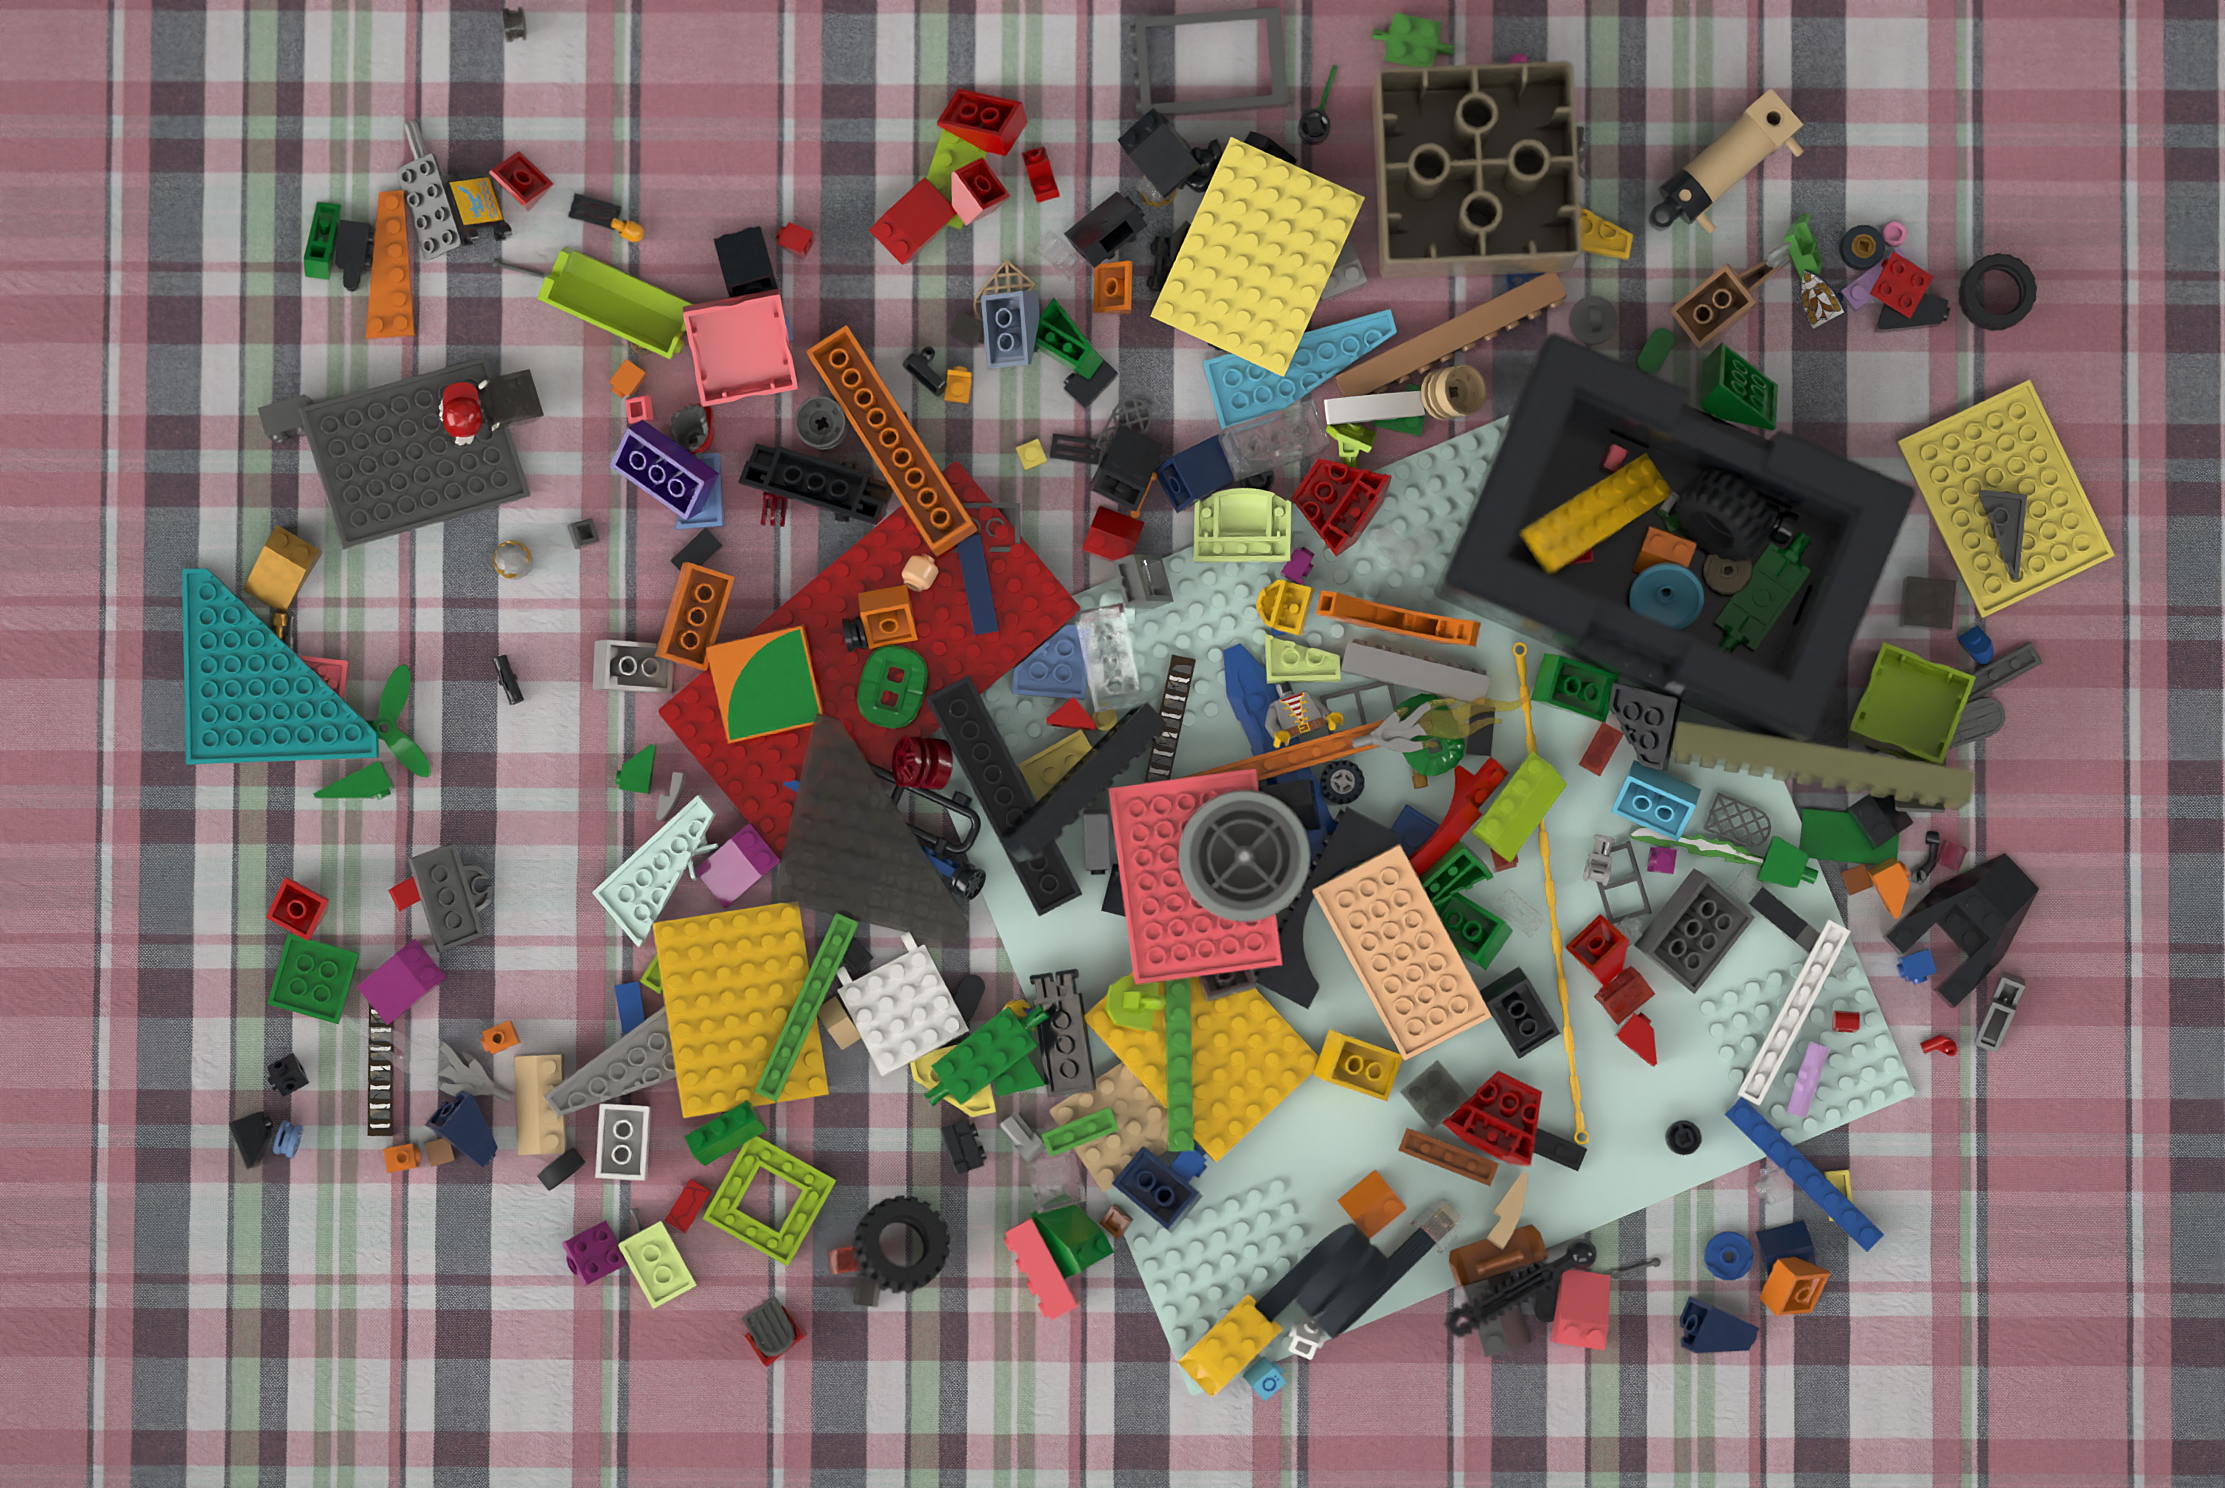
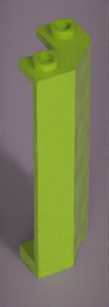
[537,246,694,359]

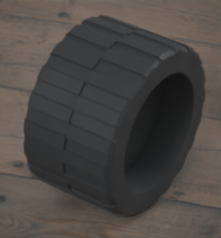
[1958,253,2037,331]

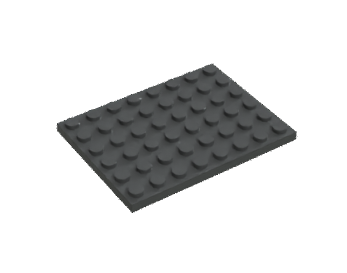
[299,357,531,550]

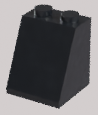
[713,226,779,298]

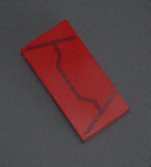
[664,1179,712,1233]

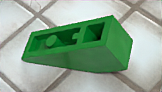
[303,201,341,280]
[313,761,395,800]

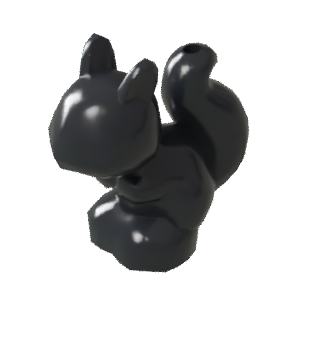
[1177,136,1223,193]

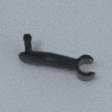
[1912,831,1940,885]

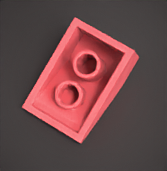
[1550,1269,1610,1351]

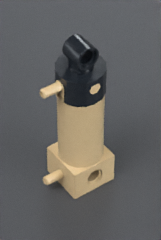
[1649,88,1803,233]

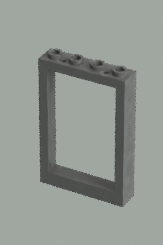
[1130,7,1288,117]

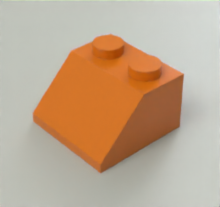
[1632,525,1697,574]
[858,584,918,649]
[1867,857,1911,919]
[1337,1170,1407,1239]
[1759,1257,1831,1316]

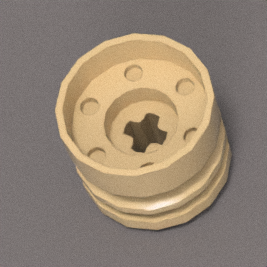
[1421,364,1486,420]

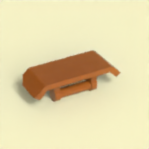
[1449,1224,1548,1287]

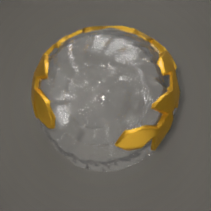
[1136,175,1177,208]

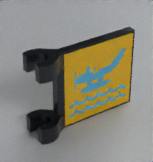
[446,176,512,246]

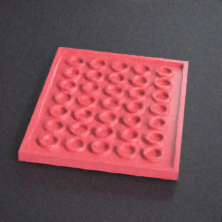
[1109,769,1282,985]

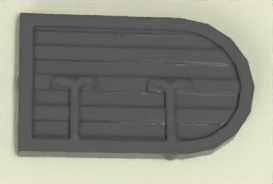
[1949,697,2005,749]
[742,1297,795,1356]

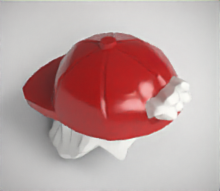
[439,382,484,445]

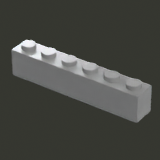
[1340,638,1491,706]

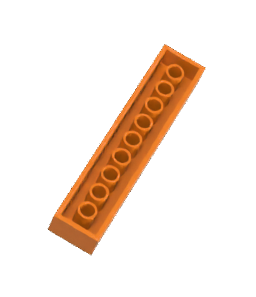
[806,325,978,556]

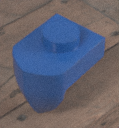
[1957,625,1994,665]

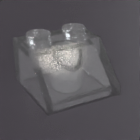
[1027,1153,1086,1213]

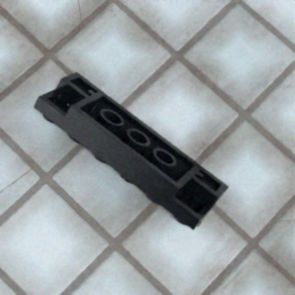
[738,443,894,525]

